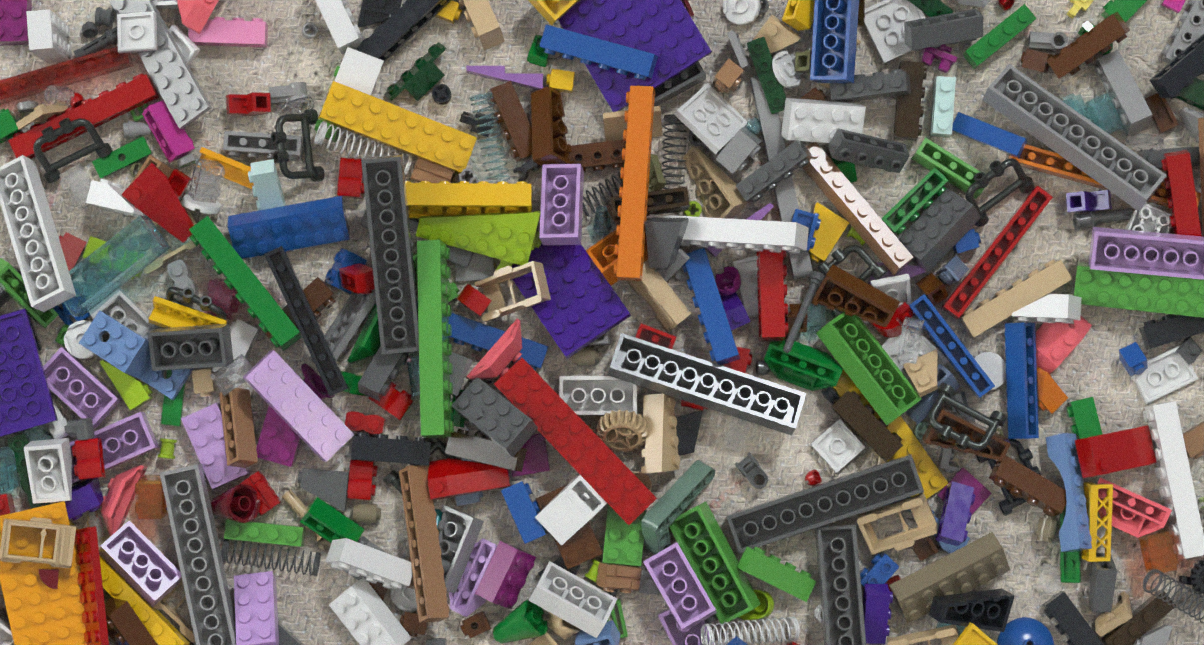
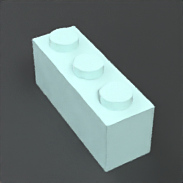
[930,76,956,138]
[248,159,286,211]

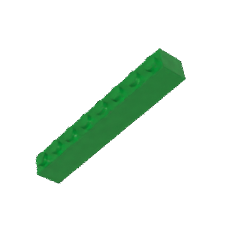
[189,216,302,351]

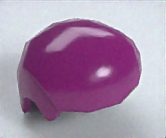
[715,266,742,296]

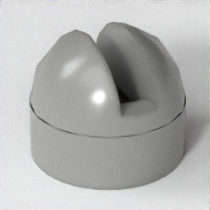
[302,22,318,39]

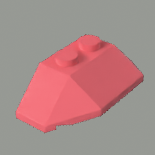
[177,0,219,34]
[1036,316,1092,375]
[466,318,522,380]
[100,465,148,537]
[1097,478,1172,538]

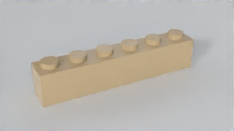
[959,259,1072,338]

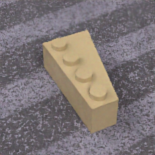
[458,0,505,51]
[641,393,680,473]

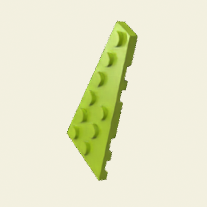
[416,211,541,265]

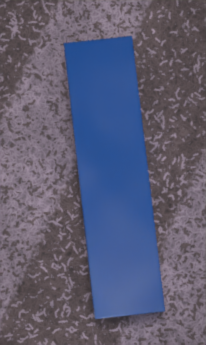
[952,112,1027,159]

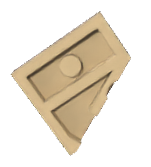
[753,15,801,54]
[16,103,67,130]
[903,349,939,397]
[1094,591,1133,637]

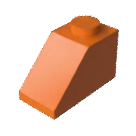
[1037,367,1068,414]

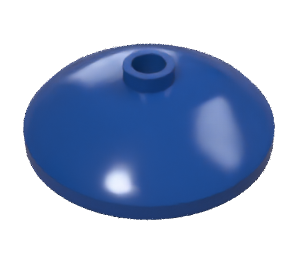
[997,617,1054,645]

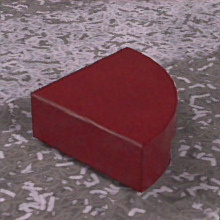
[39,568,59,589]

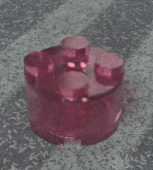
[203,278,240,320]

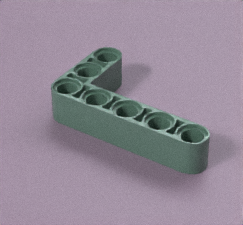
[641,460,715,554]

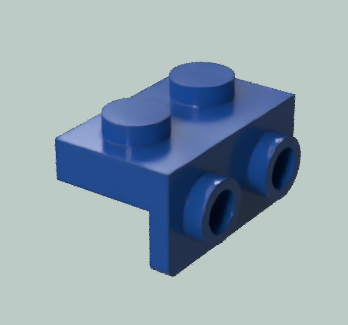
[792,209,821,252]
[325,248,367,294]
[860,552,899,587]

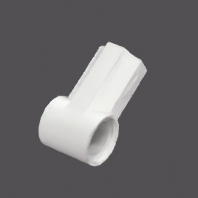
[48,401,69,439]

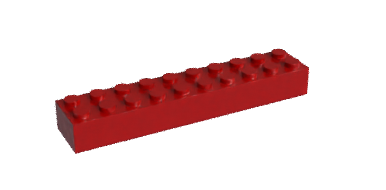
[494,357,657,525]

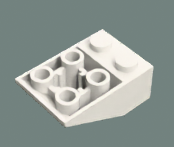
[1125,204,1172,233]
[1012,294,1082,324]
[535,475,607,545]

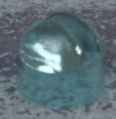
[745,117,761,134]

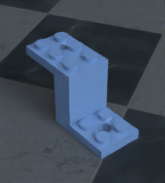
[79,310,194,400]

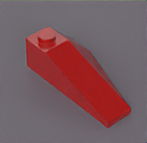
[122,163,194,243]
[428,458,511,500]

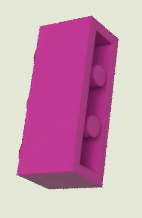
[142,100,195,163]

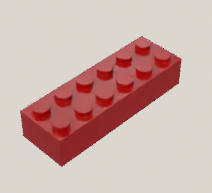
[756,249,789,342]

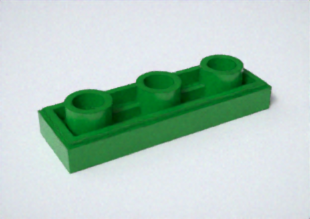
[92,136,153,179]

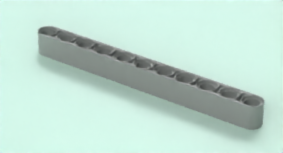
[750,76,812,280]

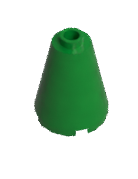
[493,600,548,644]

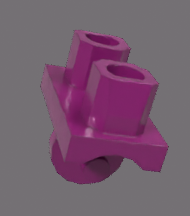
[921,44,958,73]

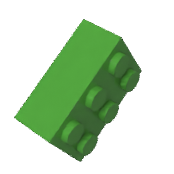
[602,504,647,566]

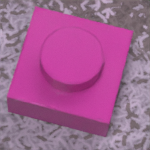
[1161,0,1186,13]

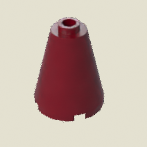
[210,484,261,523]

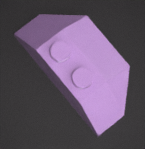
[449,538,498,617]

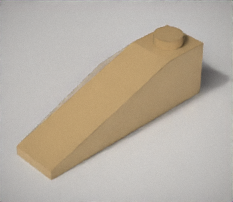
[683,146,749,219]

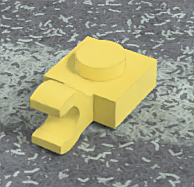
[1066,0,1093,19]

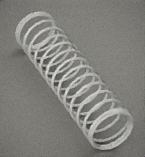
[314,121,412,176]
[701,616,800,645]

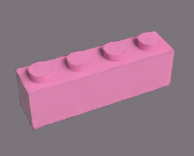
[188,17,268,48]

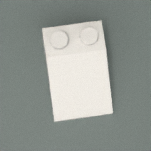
[86,179,152,220]
[88,284,158,338]
[24,438,72,504]

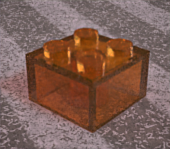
[135,475,168,519]
[1138,531,1179,575]

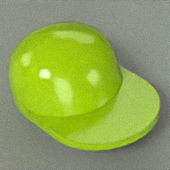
[738,590,774,620]

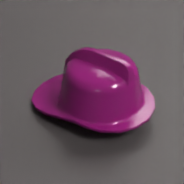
[301,363,335,400]

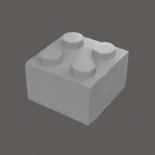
[716,126,762,174]

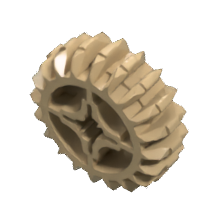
[597,409,648,453]

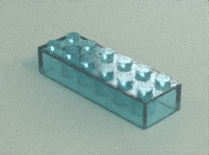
[63,215,170,317]

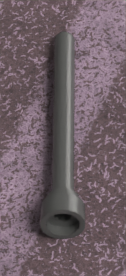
[783,271,825,353]

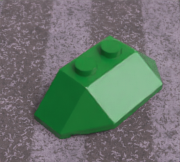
[347,304,381,364]
[764,340,843,391]

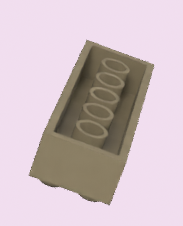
[889,532,1010,623]

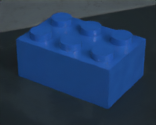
[501,481,547,544]

